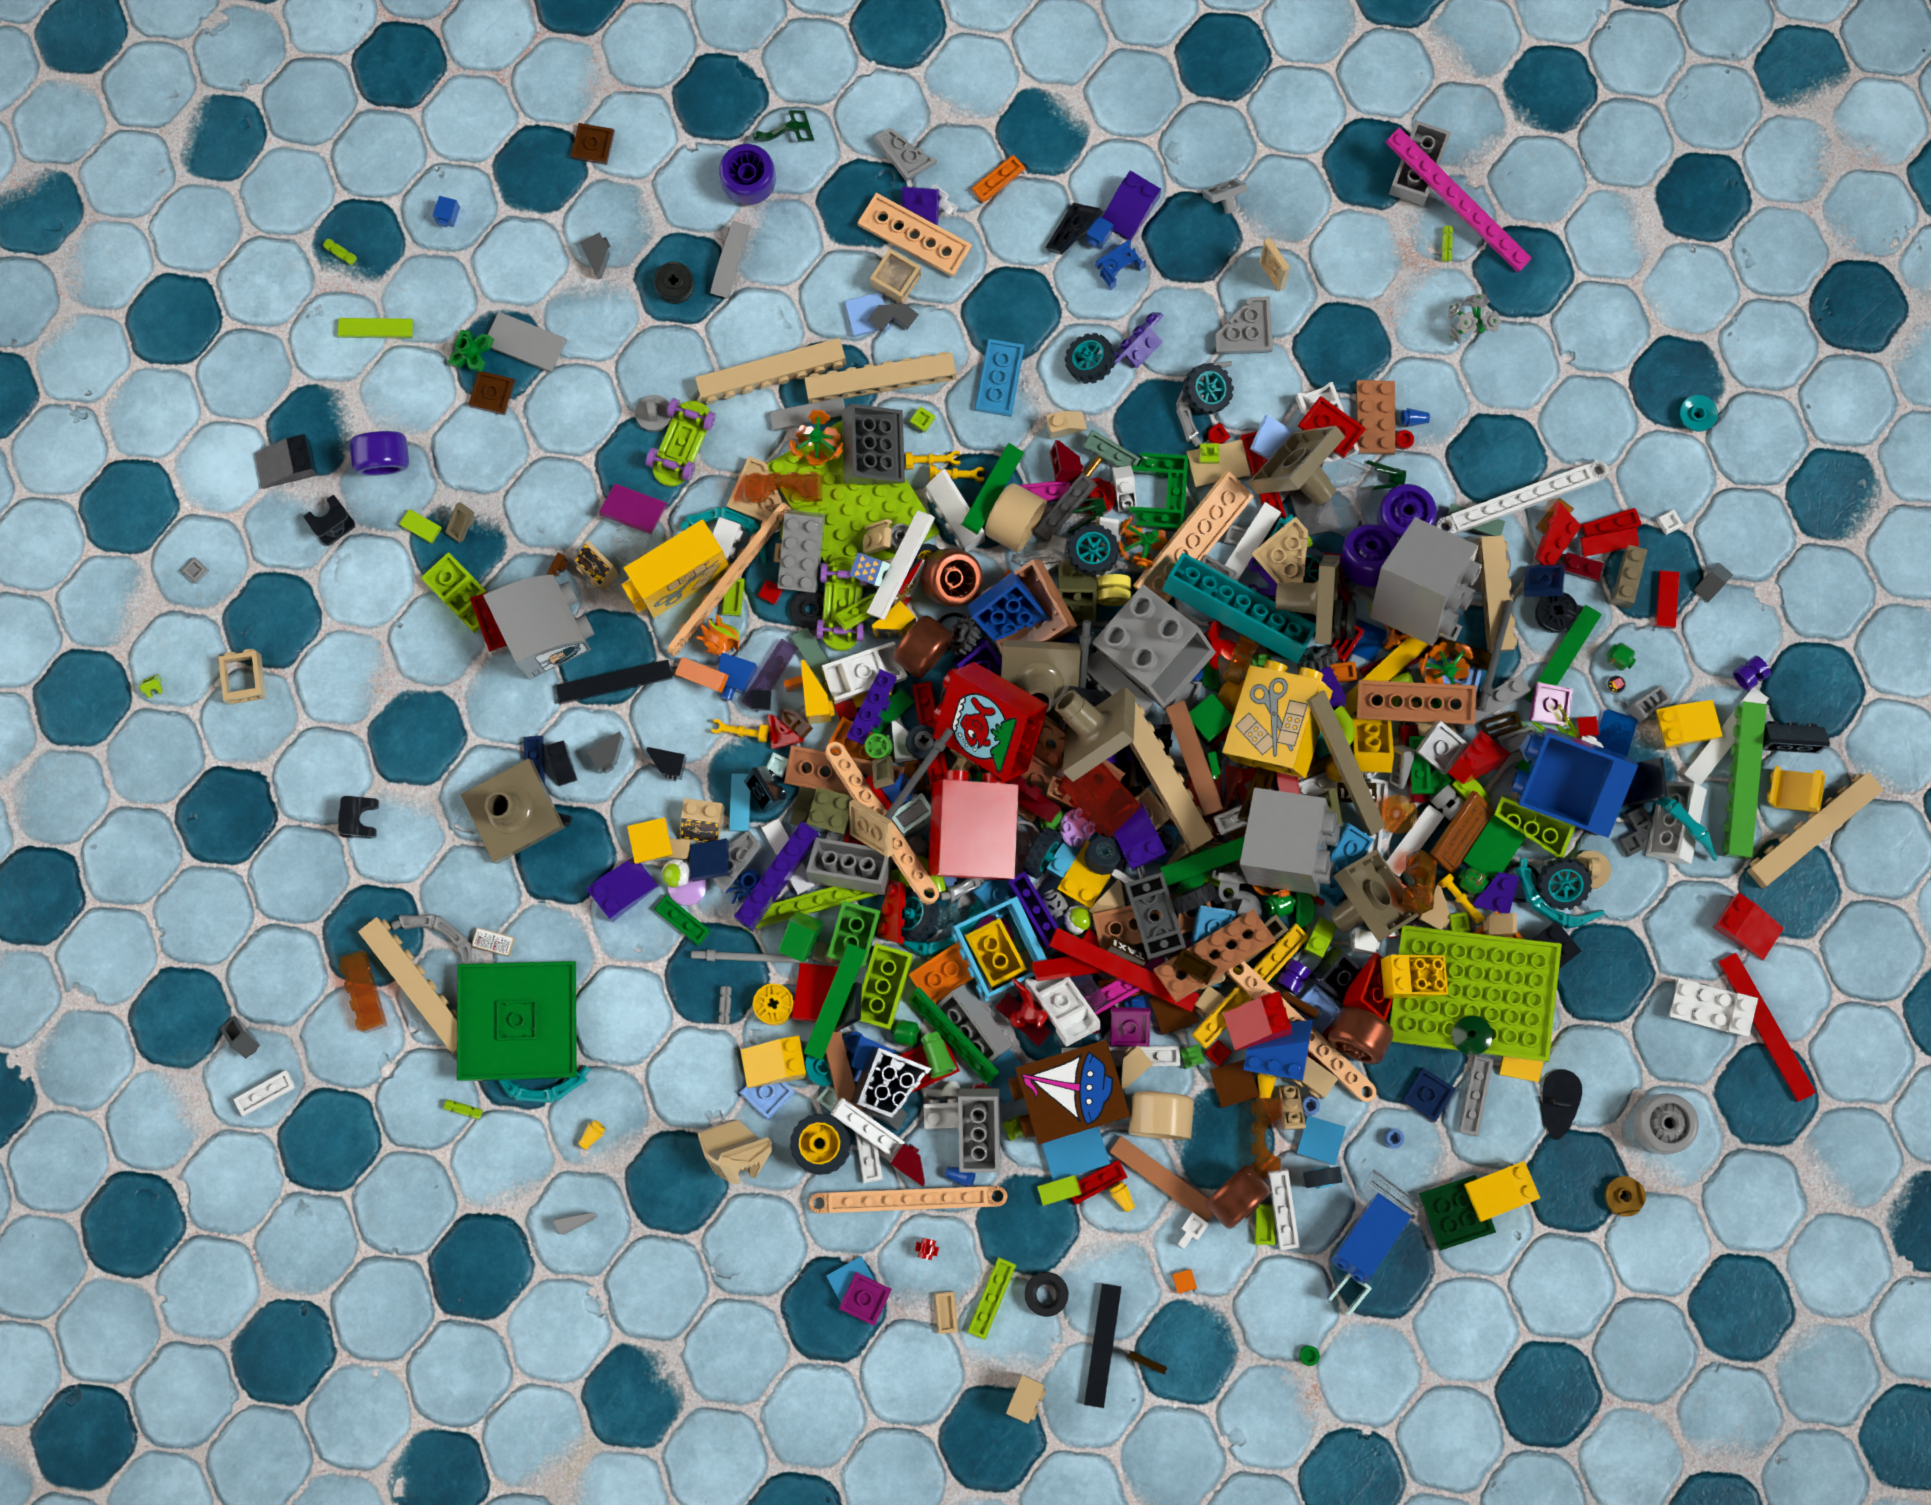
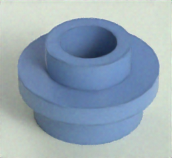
[1301,1096,1320,1116]
[1384,1128,1404,1149]

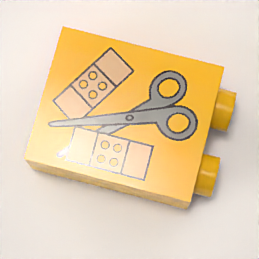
[621,519,728,618]
[1222,660,1333,779]

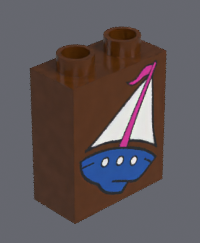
[1007,1040,1130,1145]

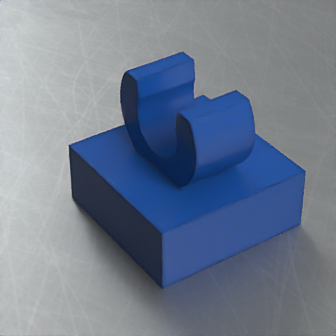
[1124,996,1146,1008]

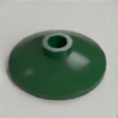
[1452,1016,1493,1055]

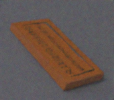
[1430,790,1495,875]

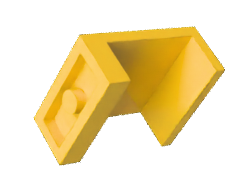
[1767,766,1826,813]

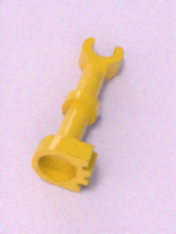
[905,451,960,470]
[929,465,984,483]
[711,719,769,743]
[1437,873,1485,924]

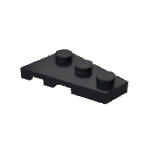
[1045,202,1103,255]

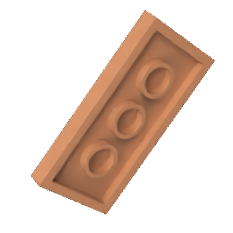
[1356,380,1395,455]

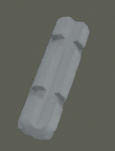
[718,986,732,1025]

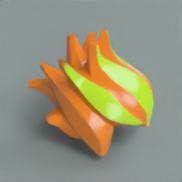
[696,615,740,656]

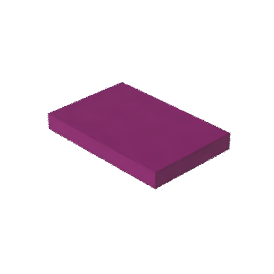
[599,484,667,535]

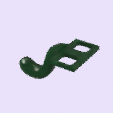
[752,110,814,142]

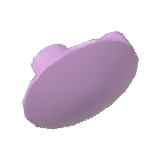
[1060,809,1095,847]
[668,877,706,906]

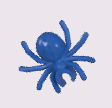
[725,869,760,904]

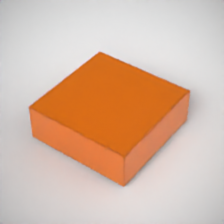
[784,676,803,692]
[1172,1269,1197,1294]

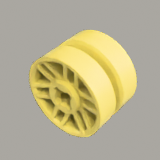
[1097,574,1131,606]

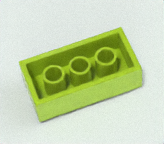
[857,943,914,1031]

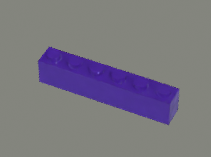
[734,822,820,932]

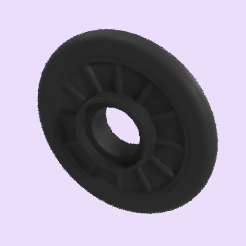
[790,590,824,629]

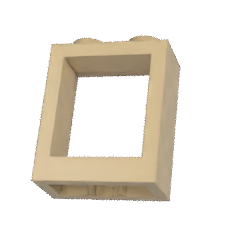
[218,649,266,705]

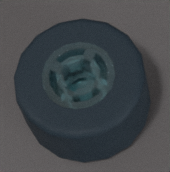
[1084,836,1122,875]

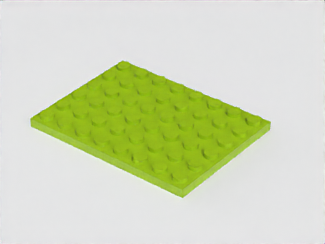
[767,420,939,566]
[1390,925,1562,1062]

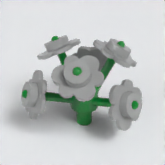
[1447,294,1501,344]

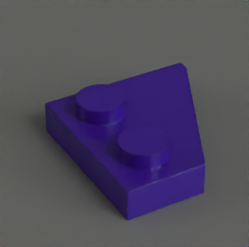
[902,186,939,225]
[1472,871,1519,913]

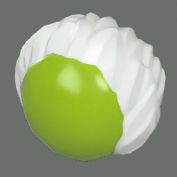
[662,859,690,888]
[1063,905,1093,935]

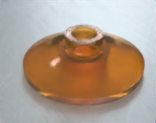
[1379,795,1418,833]

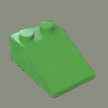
[827,901,880,967]

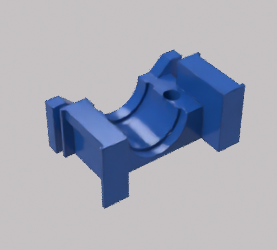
[1095,239,1146,290]

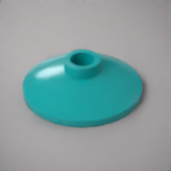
[1680,395,1718,432]
[804,1055,833,1087]

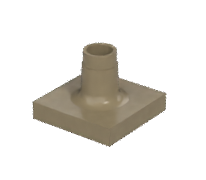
[1248,426,1345,506]
[1276,555,1340,645]
[1001,640,1081,719]
[1055,686,1135,782]
[461,759,565,864]
[1331,849,1422,942]

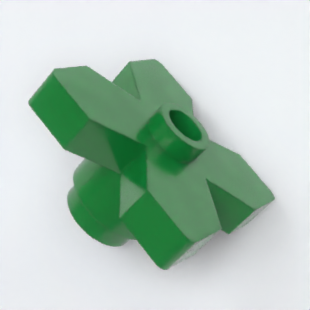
[448,330,494,372]

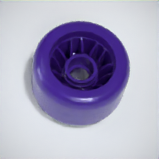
[719,144,776,205]
[350,431,409,476]
[1377,484,1437,541]
[1340,524,1399,587]

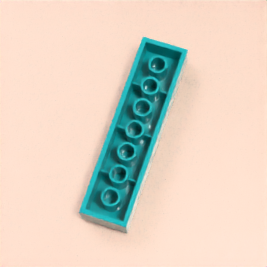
[1162,552,1316,664]

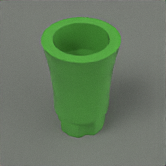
[921,1031,957,1078]

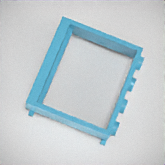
[949,896,1047,1002]

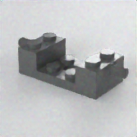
[1125,866,1186,962]

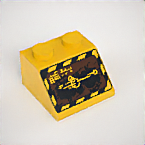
[871,601,916,639]

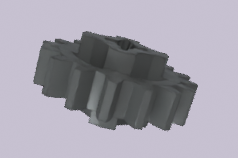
[949,615,982,656]
[1297,645,1338,671]

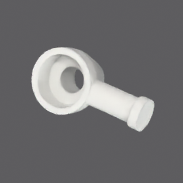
[924,1081,960,1100]

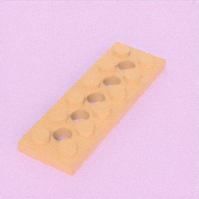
[858,193,972,277]

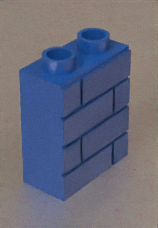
[1510,727,1638,838]

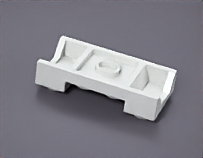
[1296,382,1359,466]
[822,641,907,704]
[1025,977,1100,1047]
[1668,978,1758,1037]

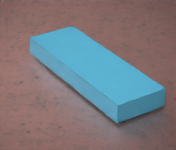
[729,773,751,832]

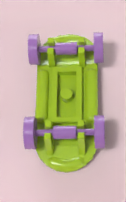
[646,398,716,487]
[817,557,867,651]

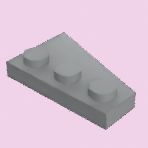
[875,128,937,182]
[713,831,761,893]

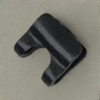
[303,494,356,546]
[338,796,379,839]

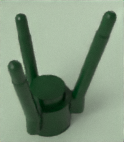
[1359,460,1406,491]
[1068,496,1107,533]

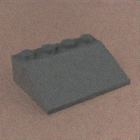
[842,403,905,485]

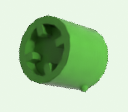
[865,733,893,759]

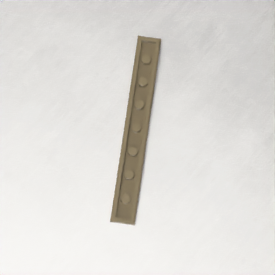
[1307,691,1385,836]

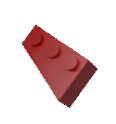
[1447,730,1511,784]

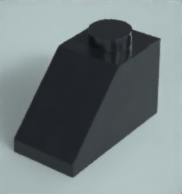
[545,740,578,786]
[646,747,687,782]

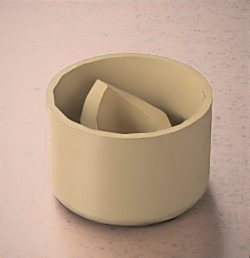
[984,483,1047,553]
[1128,1091,1194,1140]

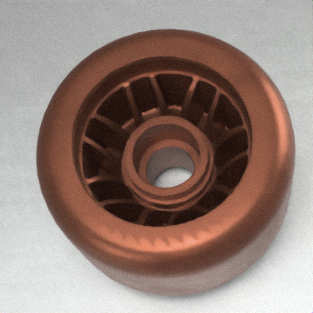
[920,548,983,607]
[893,615,953,678]
[1328,1006,1394,1065]
[1206,1165,1270,1229]

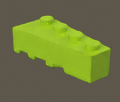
[1494,793,1576,858]

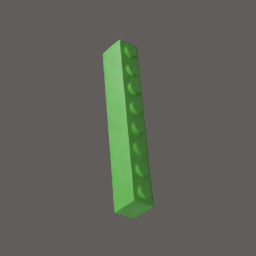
[1721,701,1767,859]

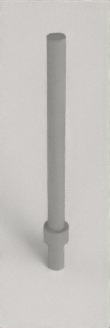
[691,949,809,963]

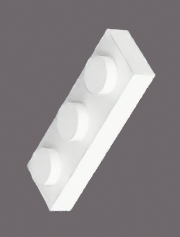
[233,1070,296,1117]

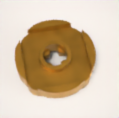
[1604,1176,1646,1217]

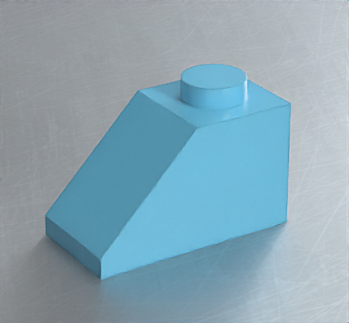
[1046,841,1082,881]

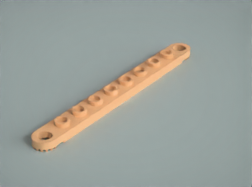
[667,502,791,656]
[825,742,939,905]
[1227,962,1376,1102]
[809,1186,1007,1213]

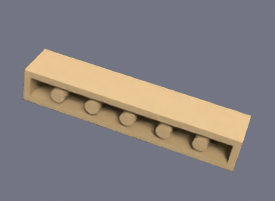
[1477,535,1517,653]

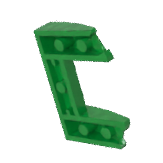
[1129,453,1188,532]

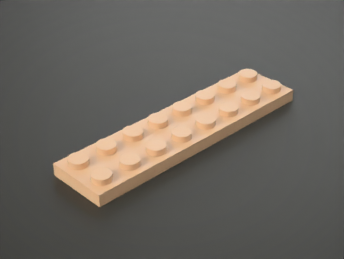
[1133,471,1254,603]

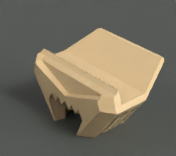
[698,1120,772,1184]

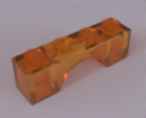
[745,472,822,503]
[1251,1098,1281,1179]

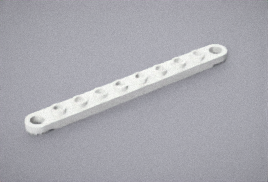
[1436,460,1609,535]

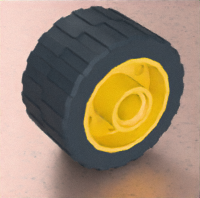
[790,1113,851,1175]

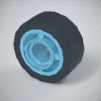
[1303,1166,1343,1189]

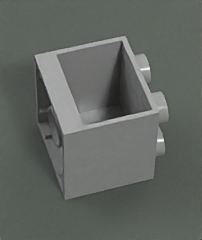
[1370,517,1482,646]
[1092,584,1216,710]
[1240,788,1340,895]

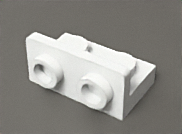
[923,1099,959,1129]

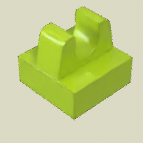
[1200,443,1219,464]
[139,674,163,698]
[1002,1114,1024,1141]

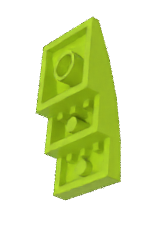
[421,552,487,634]

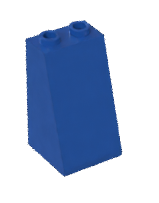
[1331,1192,1412,1284]

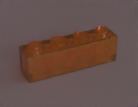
[339,950,388,1034]

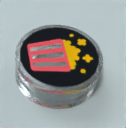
[1605,675,1626,695]

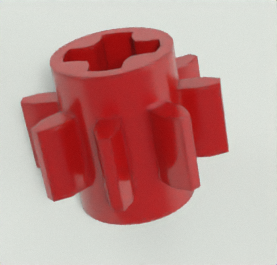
[914,1237,939,1261]

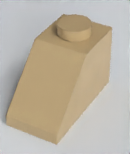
[1046,411,1087,440]
[1417,885,1450,930]
[1483,913,1517,938]
[1121,1046,1154,1090]

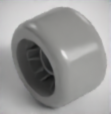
[1633,1093,1699,1155]

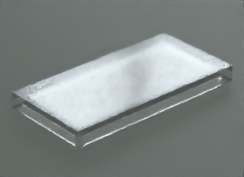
[1316,457,1379,537]

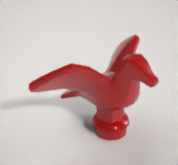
[1204,621,1241,670]
[1010,978,1048,1028]

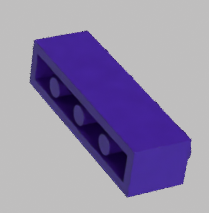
[1008,871,1059,951]

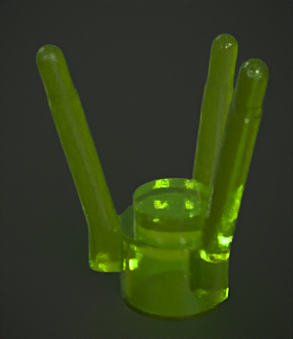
[1532,704,1581,739]

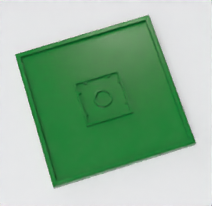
[457,961,577,1081]

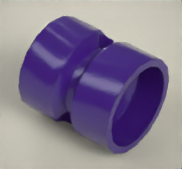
[1733,655,1771,691]
[1275,958,1311,995]

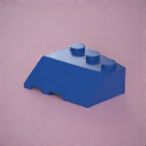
[967,571,1051,642]
[1244,1019,1313,1081]

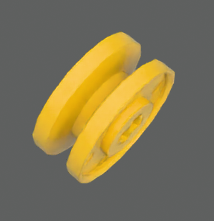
[753,983,794,1026]

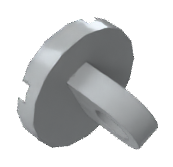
[635,395,672,432]
[1211,868,1248,903]
[1223,891,1262,920]

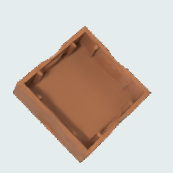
[973,559,1077,654]

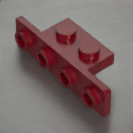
[1006,775,1061,823]

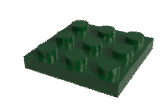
[1418,1175,1496,1251]

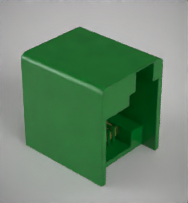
[1189,693,1233,747]
[778,911,824,963]

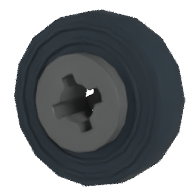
[906,725,936,760]

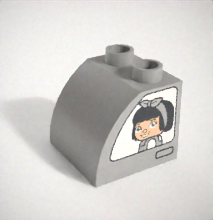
[483,575,595,680]

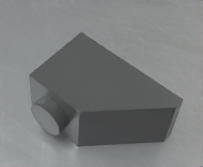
[580,232,611,280]
[587,731,624,774]
[220,1015,260,1059]

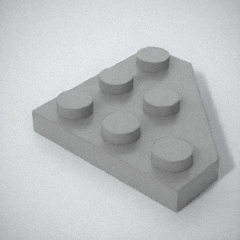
[1215,296,1273,354]

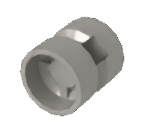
[890,524,909,553]
[1430,784,1465,821]

